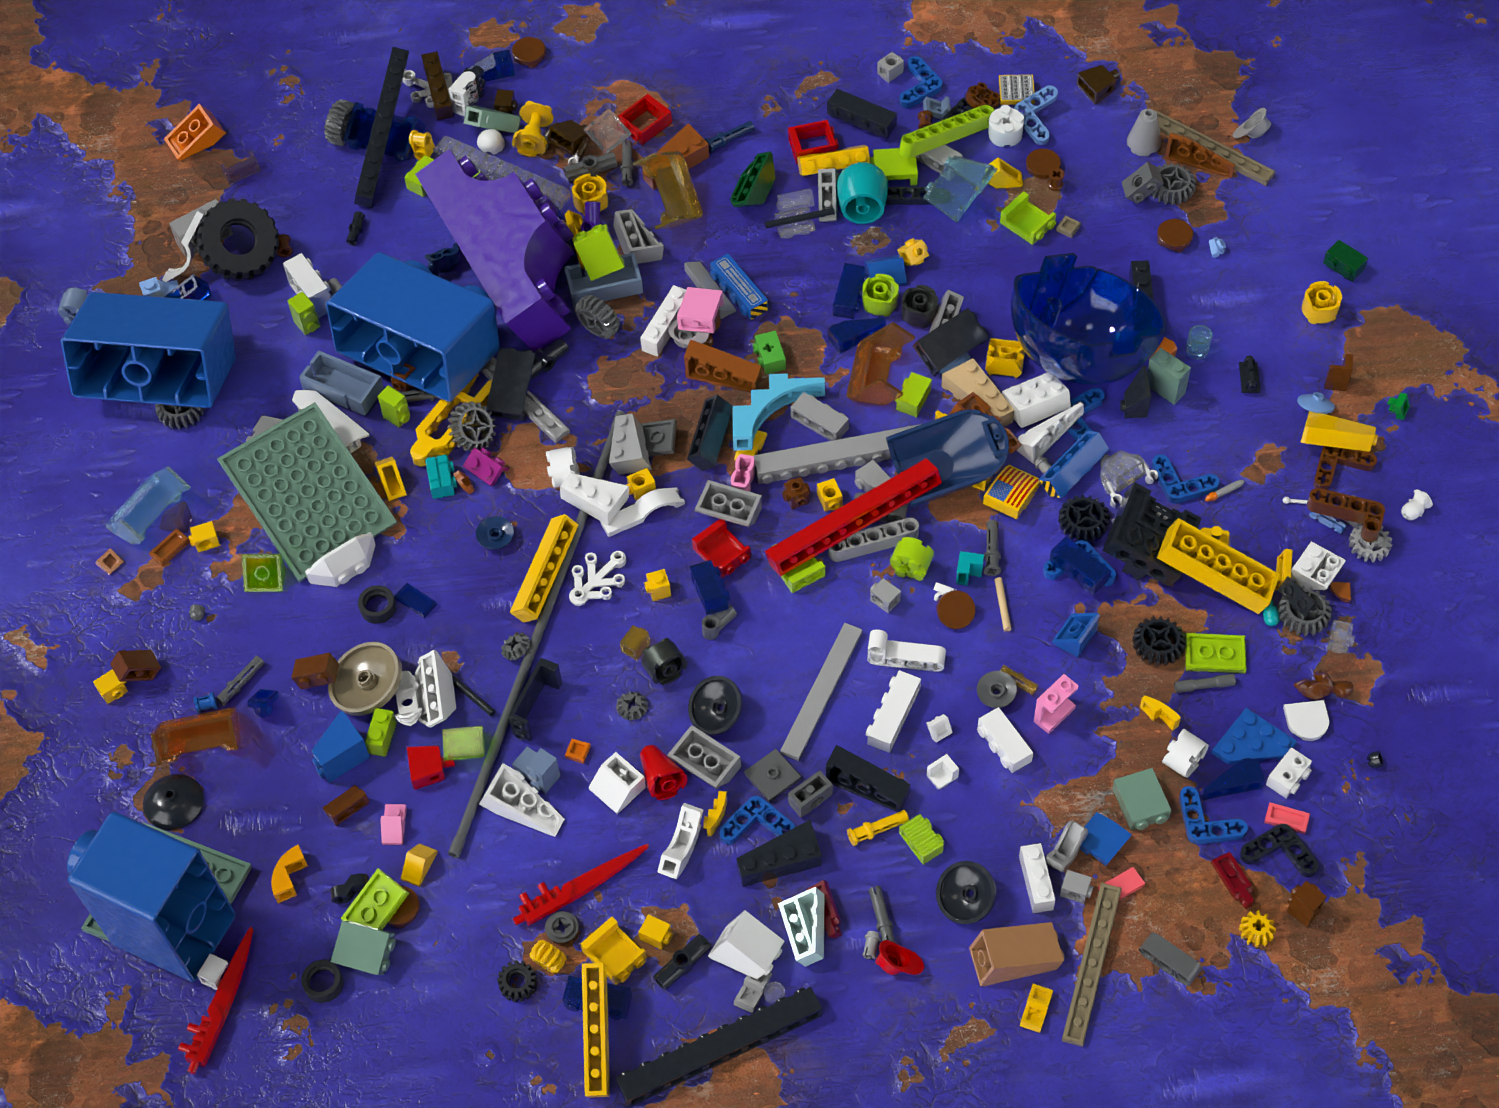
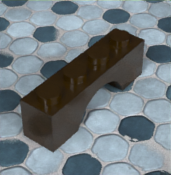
[421,51,454,121]

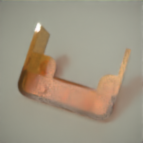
[846,322,915,406]
[150,708,241,766]

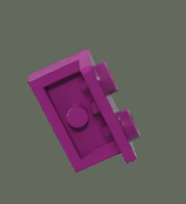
[463,447,509,486]

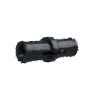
[346,211,365,246]

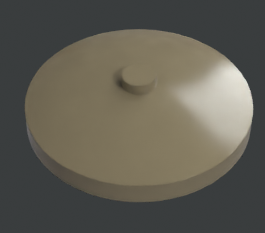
[328,642,402,716]

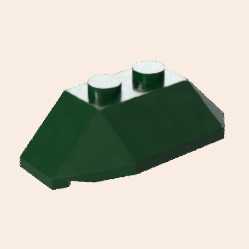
[729,151,776,207]

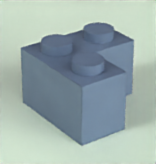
[512,747,560,794]

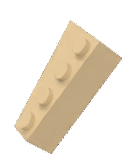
[941,358,1014,427]

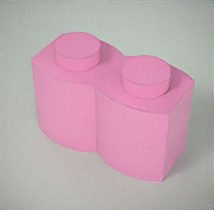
[731,454,755,492]

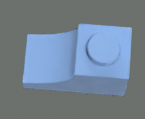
[139,277,183,298]

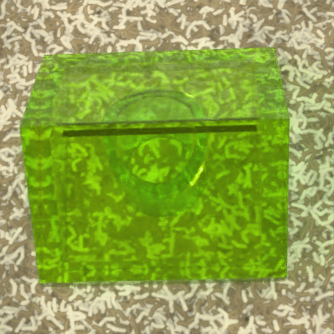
[242,553,286,592]
[442,726,486,761]

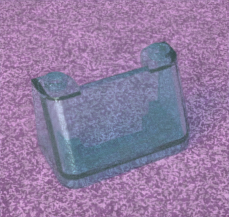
[923,155,998,223]

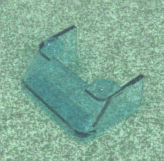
[105,466,191,545]

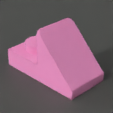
[381,804,407,845]

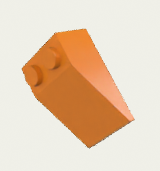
[164,104,226,161]

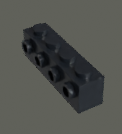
[827,89,897,138]
[687,394,733,471]

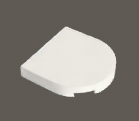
[1283,700,1329,741]

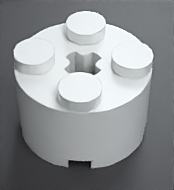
[988,105,1024,147]
[546,447,580,488]
[1162,729,1209,778]

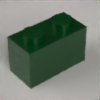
[1323,240,1368,282]

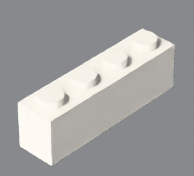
[640,285,686,357]
[866,670,921,753]

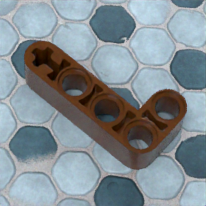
[1307,488,1385,542]

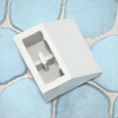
[1291,541,1346,590]
[589,752,646,814]

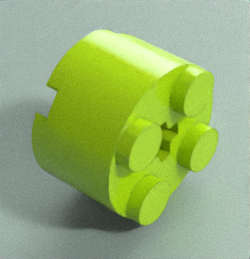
[862,274,899,317]
[890,537,934,581]

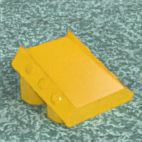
[985,338,1026,379]

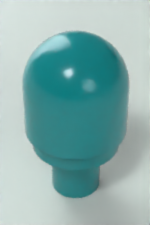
[1263,600,1280,627]

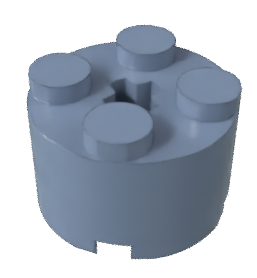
[58,288,88,325]

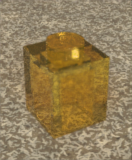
[620,625,650,661]

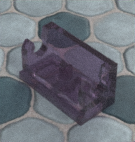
[220,151,261,185]

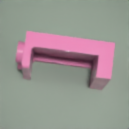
[677,287,724,333]
[1034,674,1078,734]

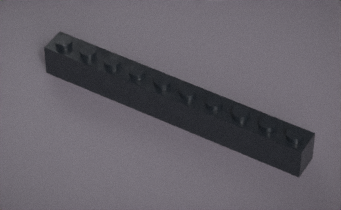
[354,47,409,208]
[616,987,822,1108]

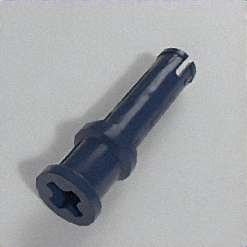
[704,121,755,153]

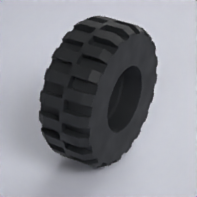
[197,198,279,281]

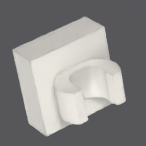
[933,582,957,601]
[926,714,953,742]

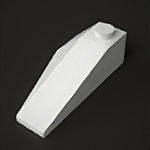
[1017,402,1084,464]
[479,763,564,837]

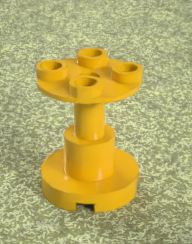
[512,101,554,157]

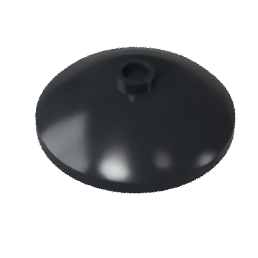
[688,676,743,735]
[143,774,204,830]
[936,861,996,924]

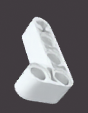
[867,630,946,671]

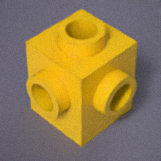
[897,238,929,266]

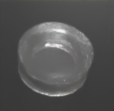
[764,982,785,1004]

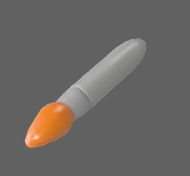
[1205,480,1244,502]

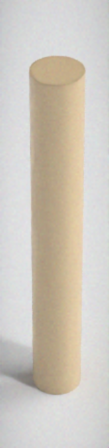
[995,577,1011,631]

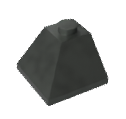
[1120,366,1151,419]

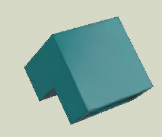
[956,551,984,586]

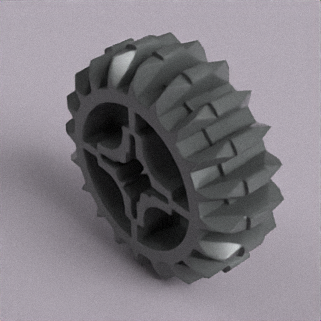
[324,99,359,146]
[1151,162,1196,206]
[574,295,620,339]
[447,401,497,452]
[155,404,206,430]
[1278,586,1332,637]

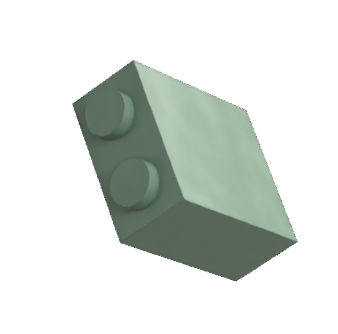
[1147,348,1191,405]
[1112,768,1171,830]
[331,921,396,975]

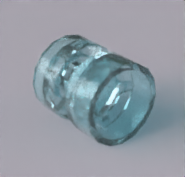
[1186,325,1212,359]

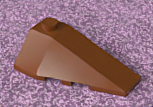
[1165,132,1235,179]
[949,392,1022,454]

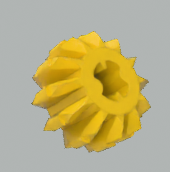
[1239,910,1276,948]
[529,940,567,973]

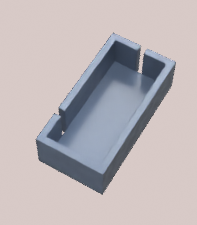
[564,252,643,308]
[299,350,384,416]

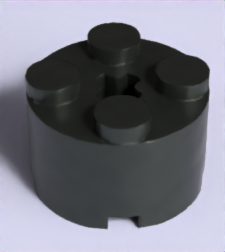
[902,285,938,328]
[642,638,688,685]

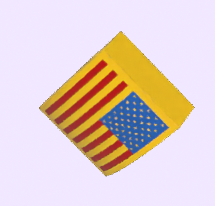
[983,465,1041,519]

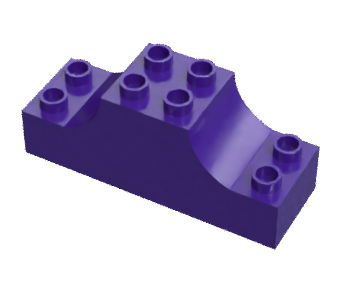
[415,149,575,352]

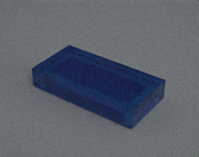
[394,583,437,619]

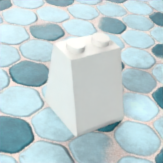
[708,910,784,979]

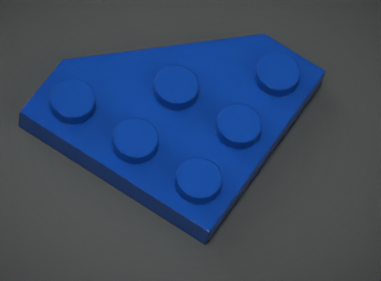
[1211,708,1297,765]

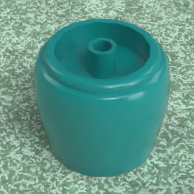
[837,162,888,224]

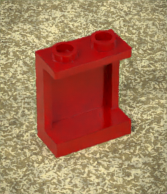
[692,519,751,578]

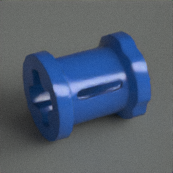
[193,692,218,714]

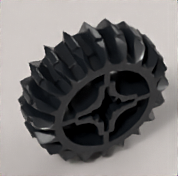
[1058,494,1110,542]
[1132,616,1186,667]

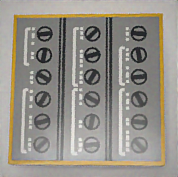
[999,75,1035,105]

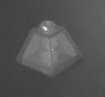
[583,109,632,154]

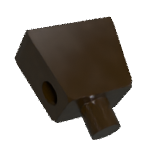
[1076,65,1120,105]

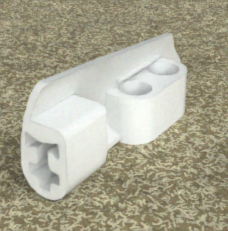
[292,390,370,454]

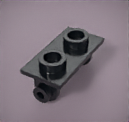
[1239,355,1260,393]
[1278,576,1318,617]

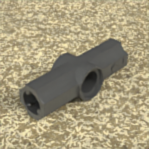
[563,152,618,181]

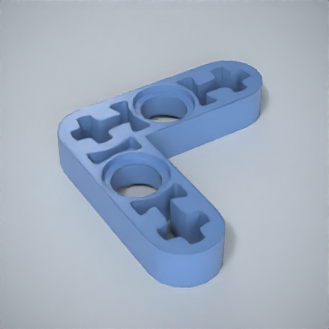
[1014,85,1058,145]

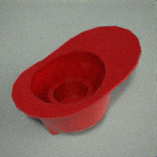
[875,940,924,975]

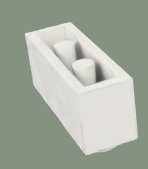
[977,707,1033,773]
[1019,843,1055,913]

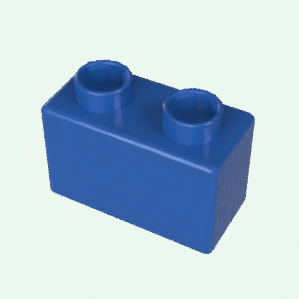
[326,252,500,402]
[61,292,236,408]
[67,812,236,982]

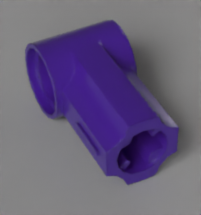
[581,202,603,232]

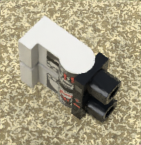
[449,65,486,117]

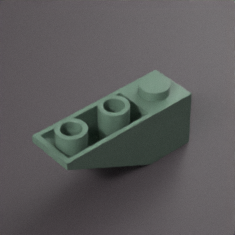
[464,105,521,133]

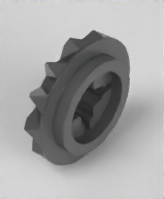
[501,632,530,660]
[616,690,648,720]
[545,911,578,944]

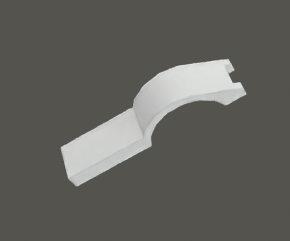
[162,208,207,282]
[600,488,685,537]

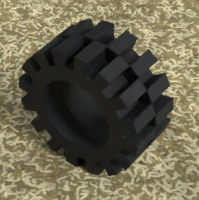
[497,960,537,1003]

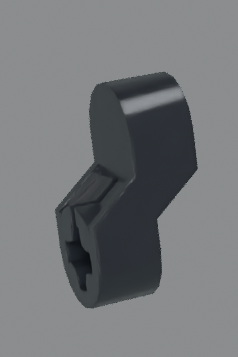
[331,873,369,904]

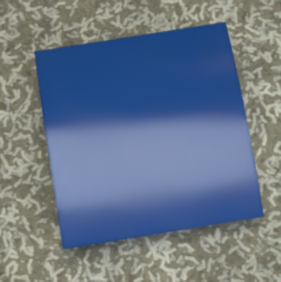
[1080,812,1132,866]

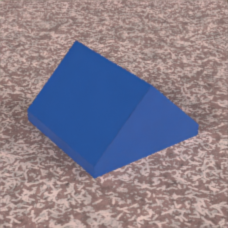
[864,255,907,286]
[1052,613,1100,658]

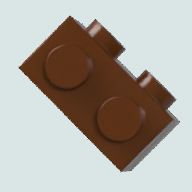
[110,650,161,682]
[291,652,339,690]
[1287,881,1327,927]

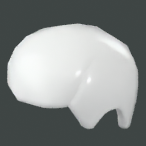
[477,129,505,155]

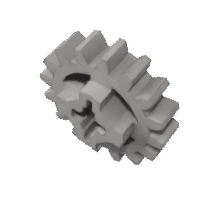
[1349,524,1392,562]

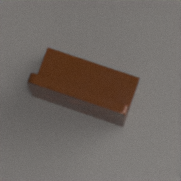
[1324,354,1353,391]
[323,785,369,826]

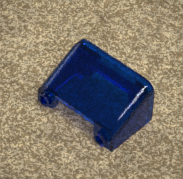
[343,102,426,162]

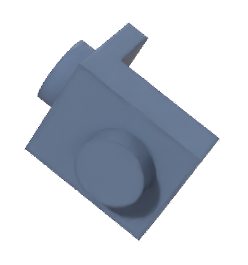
[923,96,951,120]

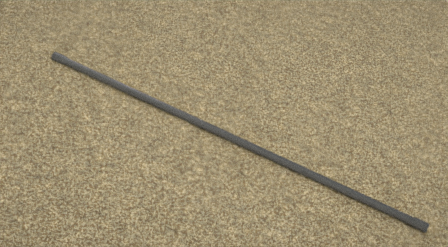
[448,411,626,858]

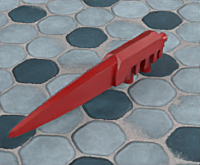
[512,844,649,926]
[178,926,254,1074]

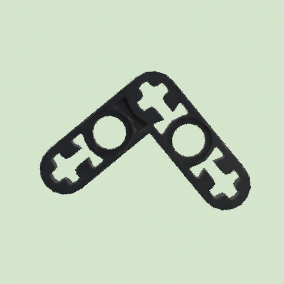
[1240,824,1319,877]

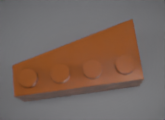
[642,123,709,190]
[684,339,762,393]

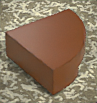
[454,470,474,495]
[1329,582,1351,603]

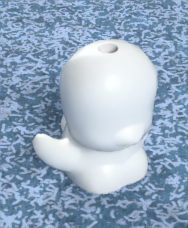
[1401,489,1433,520]

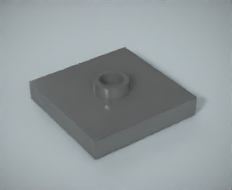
[641,419,677,457]
[744,749,801,803]

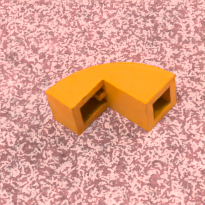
[271,845,308,903]

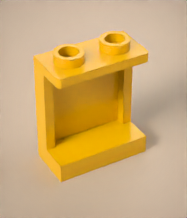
[581,917,647,986]

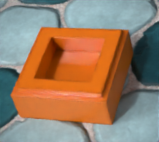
[565,739,591,764]

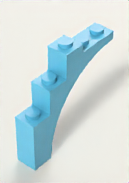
[733,374,825,451]

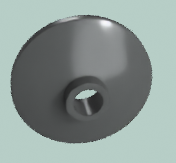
[977,671,1017,708]

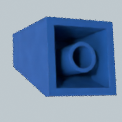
[311,711,370,783]

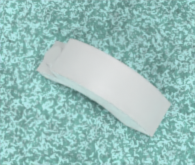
[658,803,703,879]

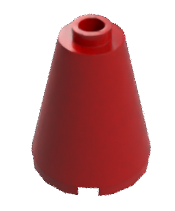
[640,745,687,800]

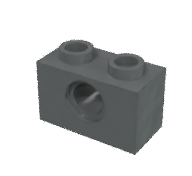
[1122,162,1164,204]
[788,770,833,818]

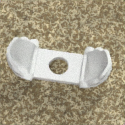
[394,671,422,726]

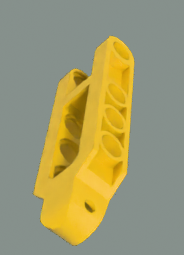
[410,374,492,466]

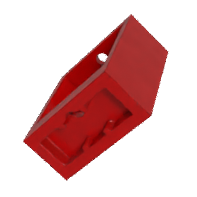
[618,94,672,145]
[788,120,839,165]

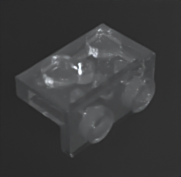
[776,188,815,214]
[775,207,815,238]

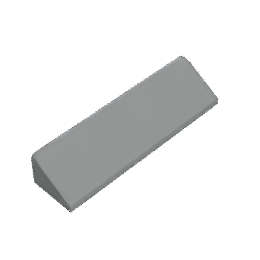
[684,262,736,319]

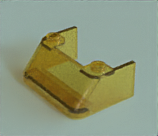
[633,151,703,230]

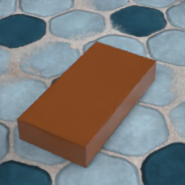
[149,528,190,567]

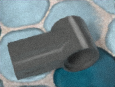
[702,603,737,640]

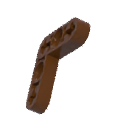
[1313,446,1377,490]

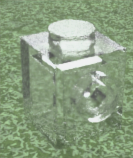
[1327,620,1355,654]

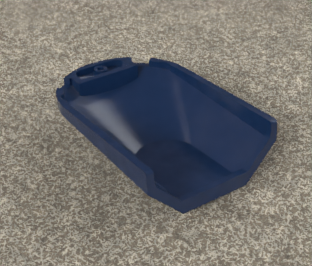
[886,410,1009,508]

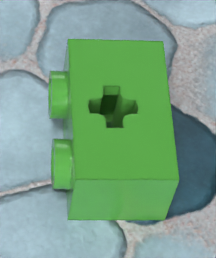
[752,331,786,375]

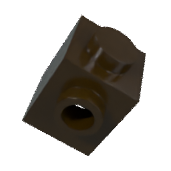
[494,89,517,114]

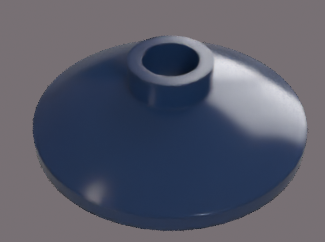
[476,516,514,550]

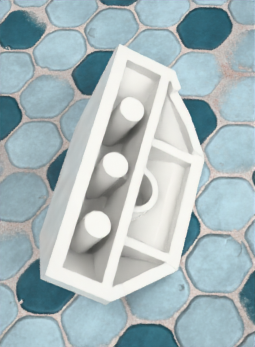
[305,532,376,587]
[415,650,456,728]

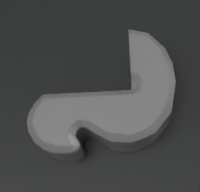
[1046,820,1088,872]

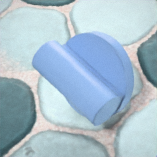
[1209,237,1226,258]

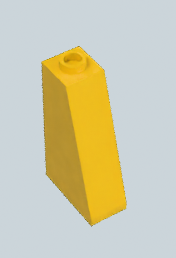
[1301,411,1378,452]

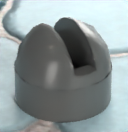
[189,605,206,621]

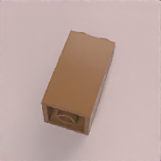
[969,922,1064,987]

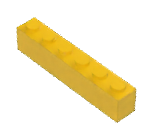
[509,514,579,623]
[582,963,610,1098]

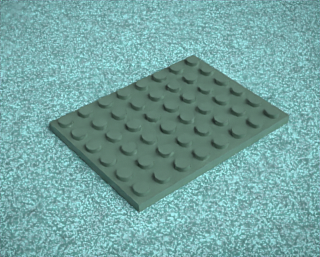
[217,402,397,583]

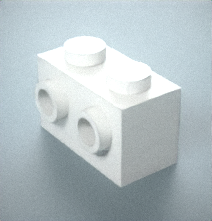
[1266,747,1312,799]

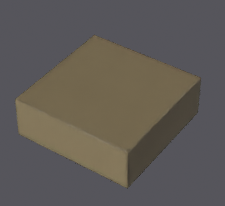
[1056,215,1081,238]

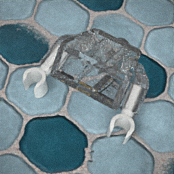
[1100,450,1158,508]

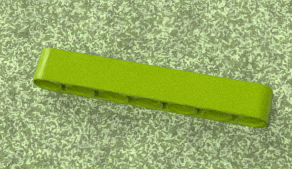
[899,105,995,158]

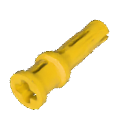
[847,810,909,846]

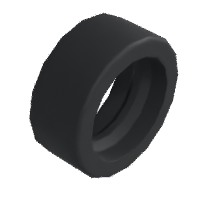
[358,585,396,624]
[301,960,344,1003]

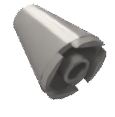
[1127,109,1162,156]

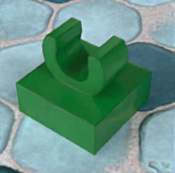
[1387,393,1410,420]

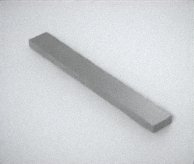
[480,357,570,443]
[780,623,862,761]

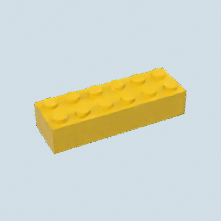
[1157,518,1280,614]

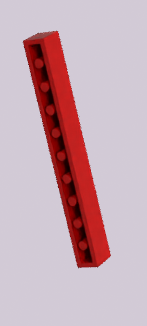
[765,458,942,576]

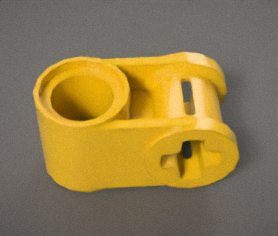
[409,130,435,160]

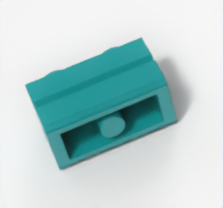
[425,455,457,499]

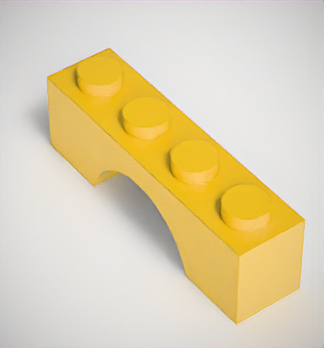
[797,145,870,176]

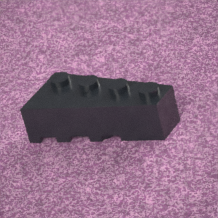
[826,745,910,812]
[736,820,822,887]

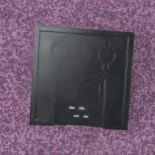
[1103,482,1202,587]

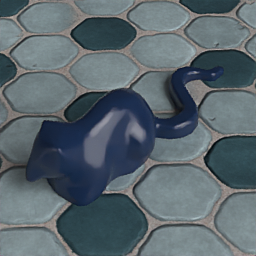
[425,243,460,276]

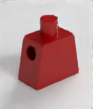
[407,746,455,790]

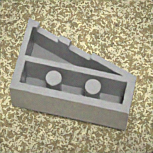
[609,414,652,475]

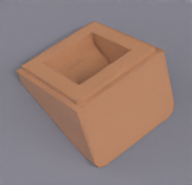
[95,548,124,575]

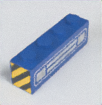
[709,253,768,321]
[1039,431,1109,498]

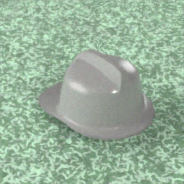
[1233,108,1271,138]
[668,320,709,348]

